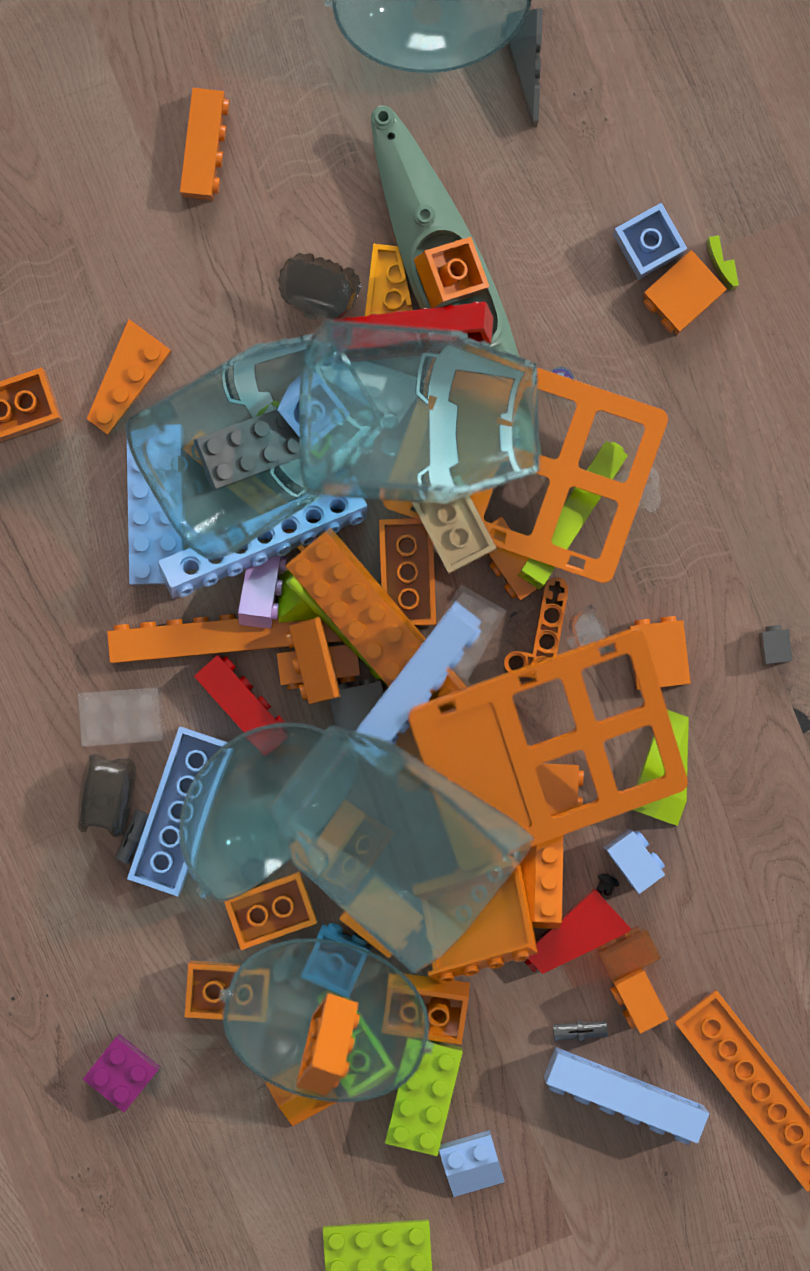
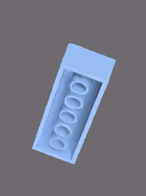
[126,423,185,586]
[351,601,481,758]
[127,727,232,896]
[544,1047,709,1145]

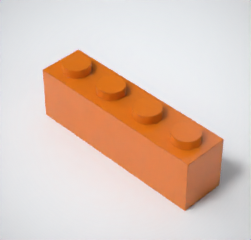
[180,87,230,201]

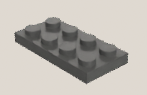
[193,409,309,491]

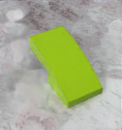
[706,235,739,291]

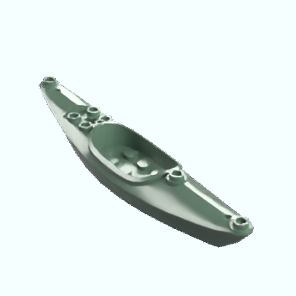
[371,105,542,473]

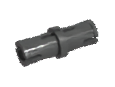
[114,809,149,864]
[553,1020,608,1041]

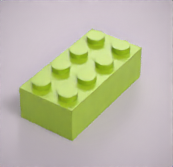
[385,1037,463,1156]

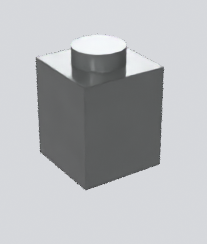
[759,625,792,664]

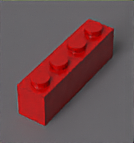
[194,655,290,755]

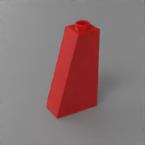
[524,888,631,974]

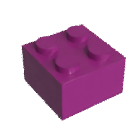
[83,1033,161,1112]

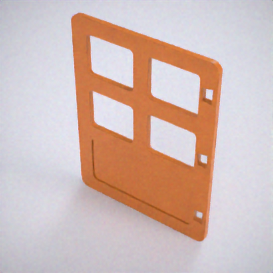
[383,346,668,583]
[408,628,688,869]

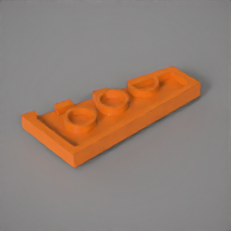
[87,319,172,435]

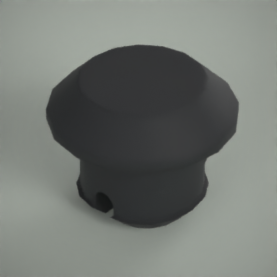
[597,873,620,896]

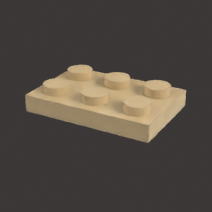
[412,477,497,574]

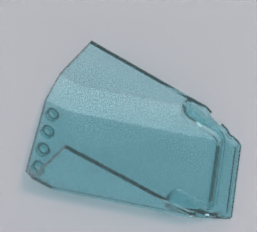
[269,725,534,973]

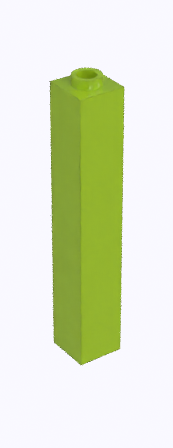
[518,441,628,590]

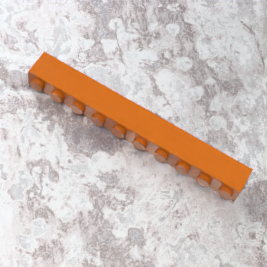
[107,614,343,663]

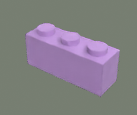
[238,543,287,629]

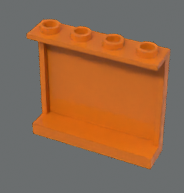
[412,855,537,983]

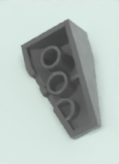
[503,8,543,127]

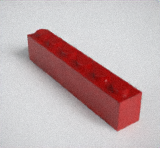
[330,302,493,361]

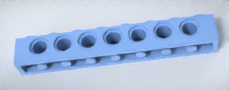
[158,480,367,599]

